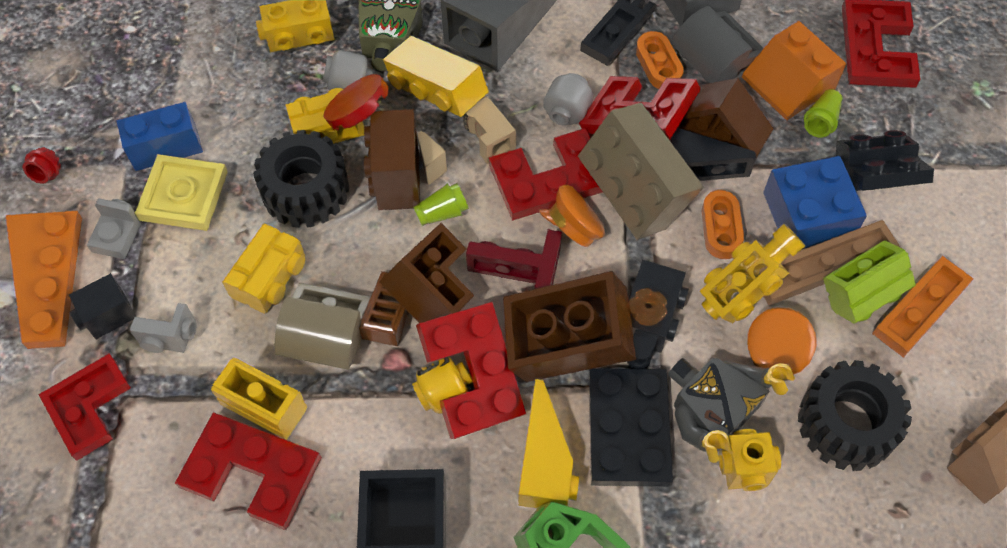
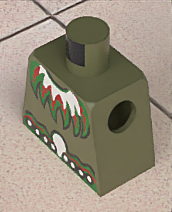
[358,0,423,71]

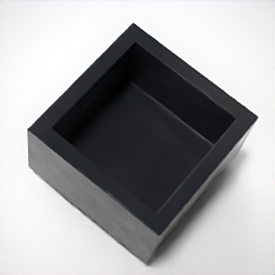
[357,469,446,548]

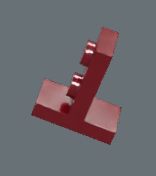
[466,229,562,289]

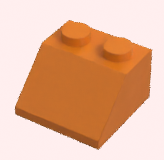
[742,21,846,121]

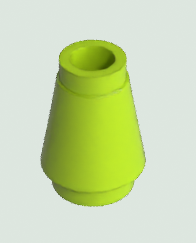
[804,89,843,138]
[414,183,469,226]

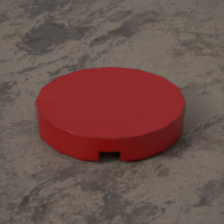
[323,74,389,130]

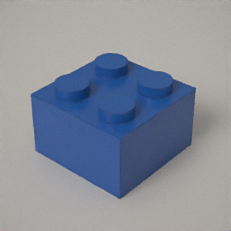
[763,156,867,249]

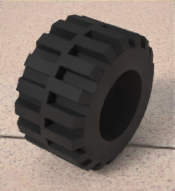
[253,130,349,228]
[798,360,912,471]

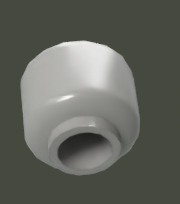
[322,50,373,90]
[543,73,593,125]

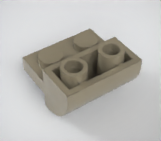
[274,283,371,370]

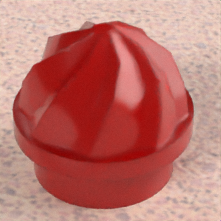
[22,147,61,184]

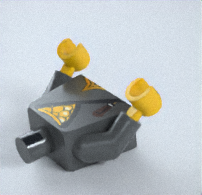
[668,358,795,463]

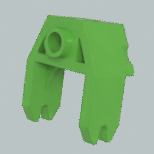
[513,502,631,548]

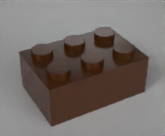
[503,271,636,383]

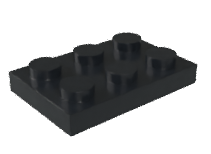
[589,368,673,487]

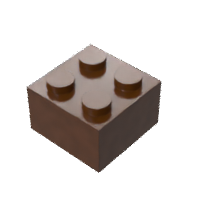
[364,109,420,211]

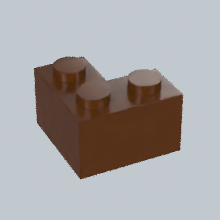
[677,78,774,158]
[379,223,474,323]

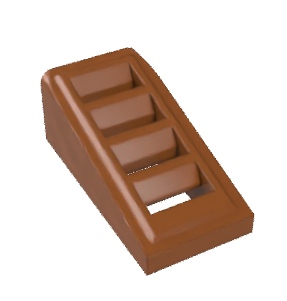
[359,271,408,347]

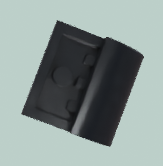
[836,130,934,191]

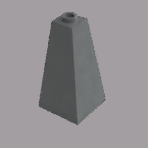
[440,0,557,72]

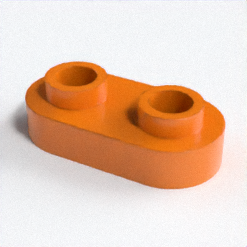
[636,31,684,89]
[701,190,744,259]

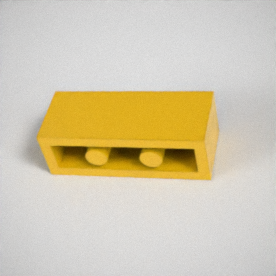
[383,36,489,117]

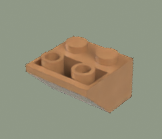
[947,401,1007,504]

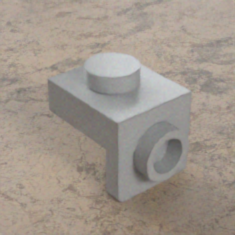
[130,303,197,353]

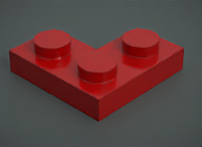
[38,353,131,461]

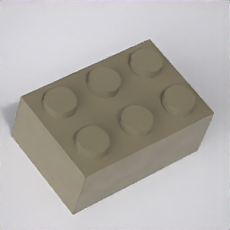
[578,103,704,240]

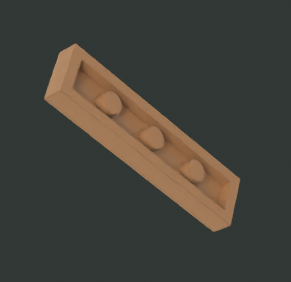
[759,220,901,306]

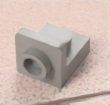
[87,198,141,259]

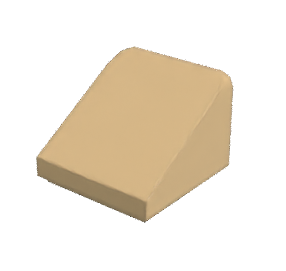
[418,131,447,185]

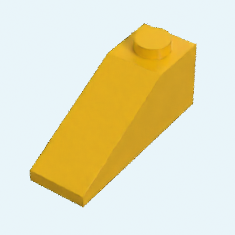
[518,379,580,508]

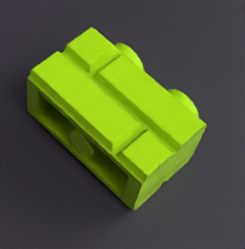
[823,240,916,324]

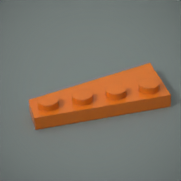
[6,211,82,349]

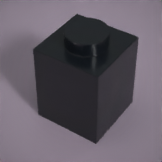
[69,273,137,339]

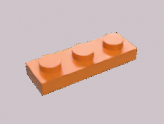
[872,256,974,358]

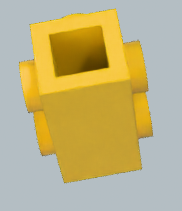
[256,0,335,53]

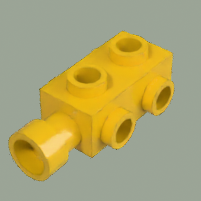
[700,224,805,324]

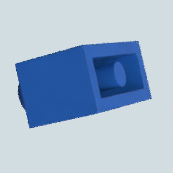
[116,101,203,171]

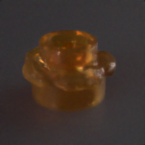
[629,288,667,326]

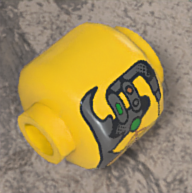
[412,357,473,414]

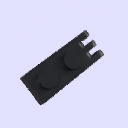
[580,0,656,66]

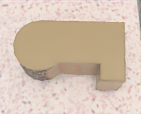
[463,96,516,164]

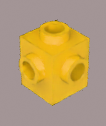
[718,429,781,491]

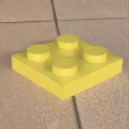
[135,154,228,231]

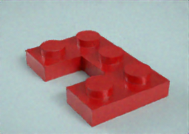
[842,0,921,88]
[579,76,701,140]
[489,128,603,221]
[416,302,526,439]
[175,412,322,530]

